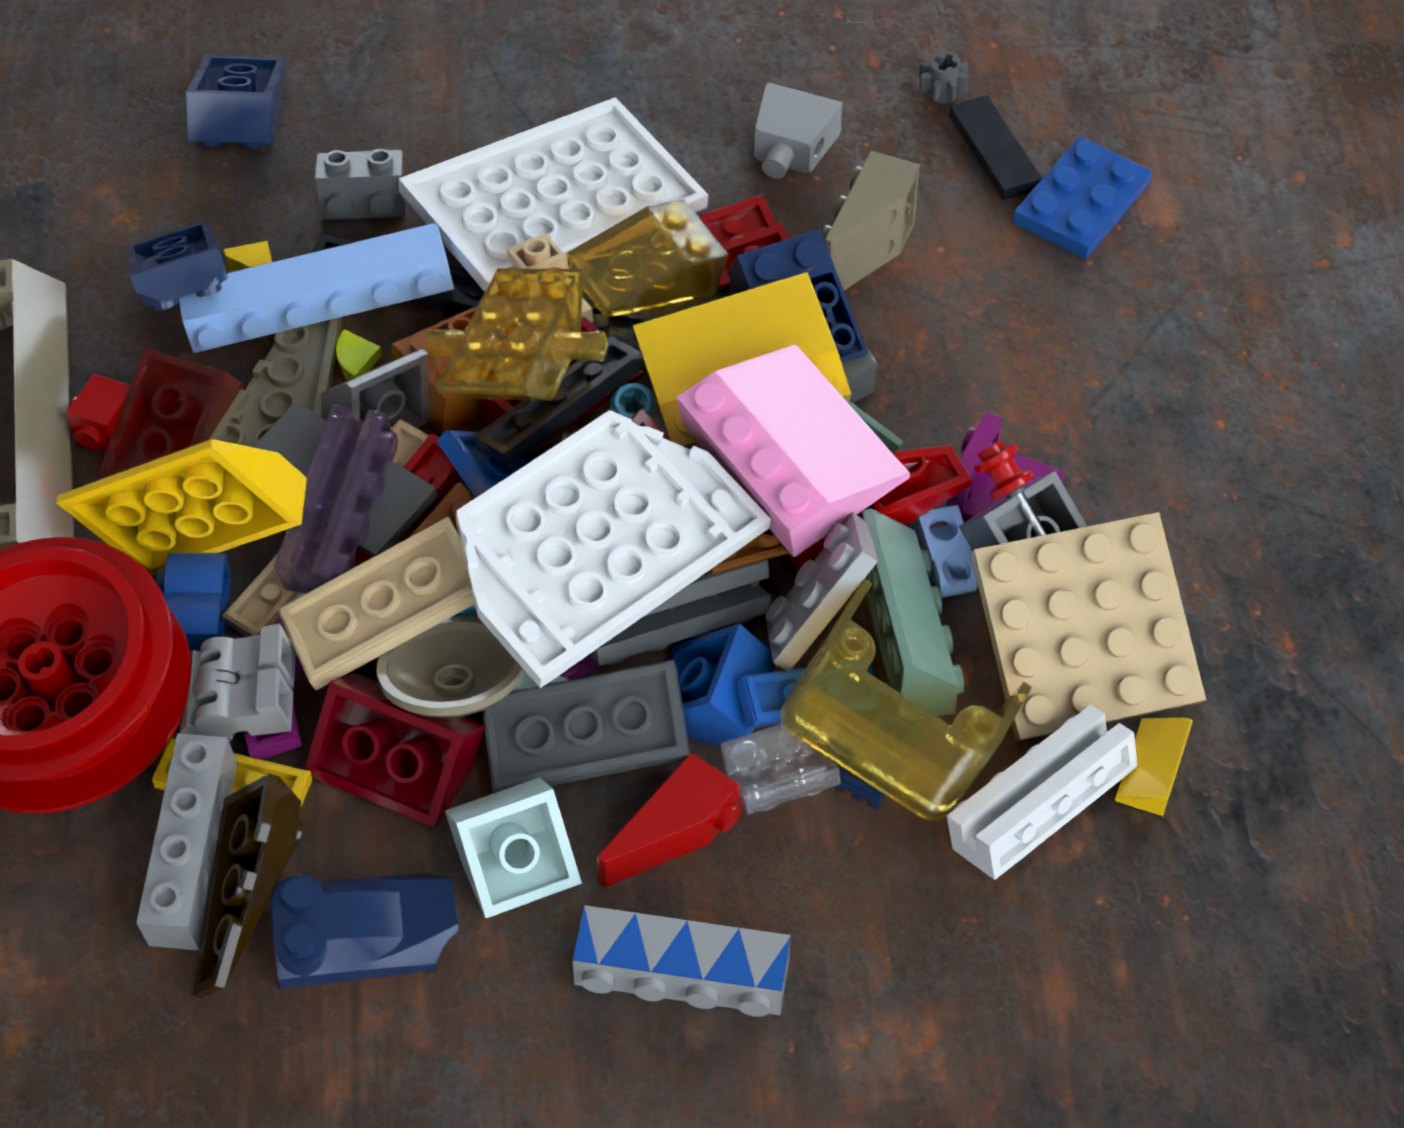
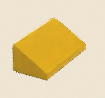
[1115,717,1193,816]

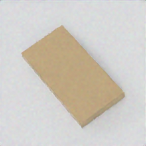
[277,517,475,690]

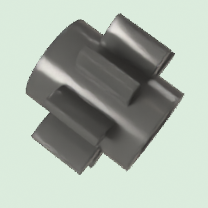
[919,51,969,103]

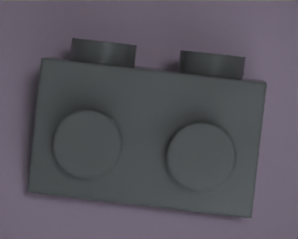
[315,149,406,220]

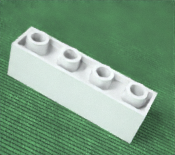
[947,704,1138,880]

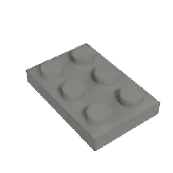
[766,512,878,670]

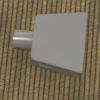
[754,82,843,179]

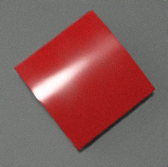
[683,194,790,289]

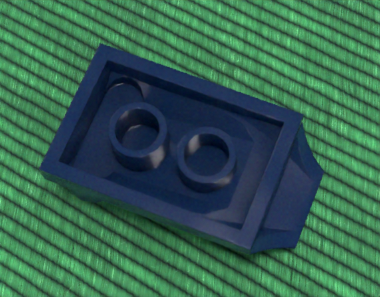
[125,220,228,311]
[272,873,459,989]

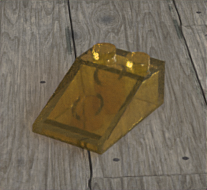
[565,199,728,318]

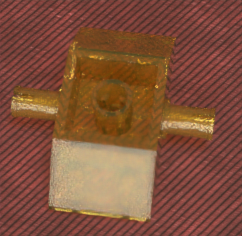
[425,267,608,401]

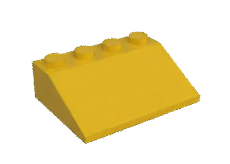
[633,272,851,450]
[56,439,307,576]

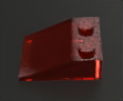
[98,347,245,478]

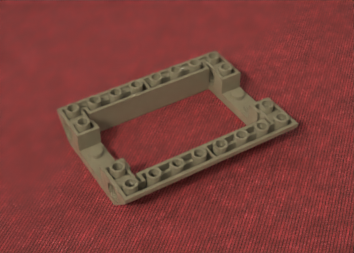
[0,259,75,550]

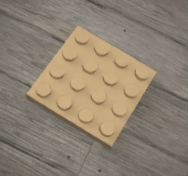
[970,512,1206,742]

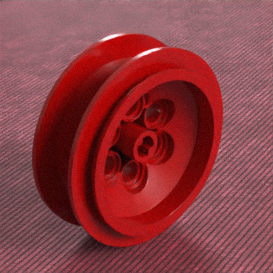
[0,537,191,814]

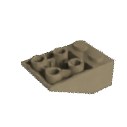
[822,151,920,290]

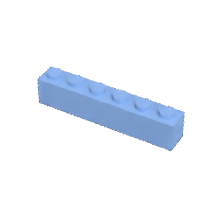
[179,223,454,353]

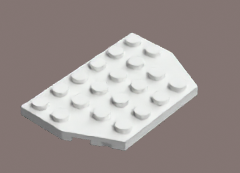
[456,410,771,688]

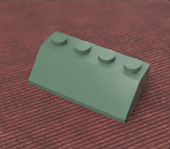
[861,509,964,720]

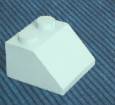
[445,777,582,918]

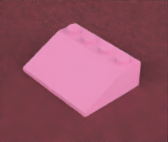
[676,344,910,557]

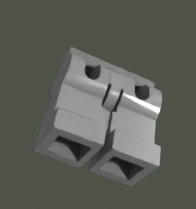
[180,624,296,742]

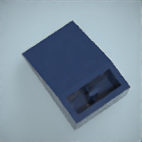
[727,229,868,363]

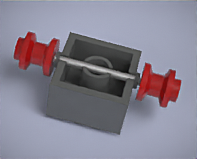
[958,439,1088,551]

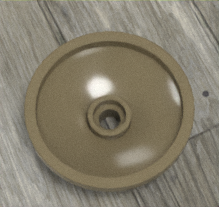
[376,616,525,718]

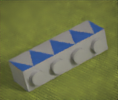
[572,905,791,1017]

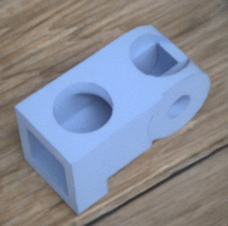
[914,505,977,598]

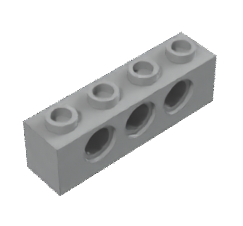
[136,733,238,951]

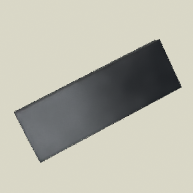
[949,95,1042,200]

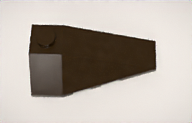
[192,773,303,998]

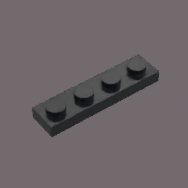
[474,336,645,468]

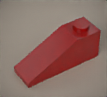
[597,753,741,888]

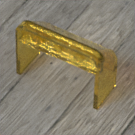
[781,579,1032,821]

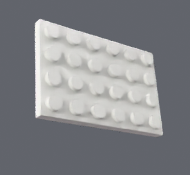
[399,97,708,295]

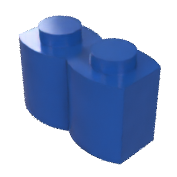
[157,553,231,652]

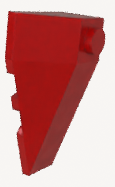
[787,445,972,573]

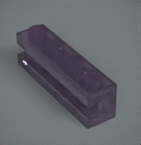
[274,404,398,594]

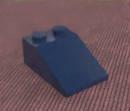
[186,55,287,149]

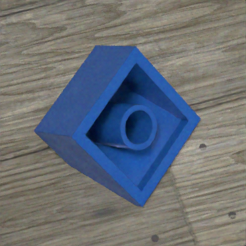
[668,623,776,745]

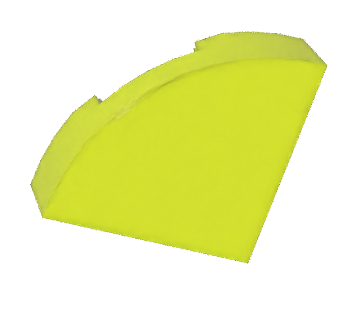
[336,329,382,381]

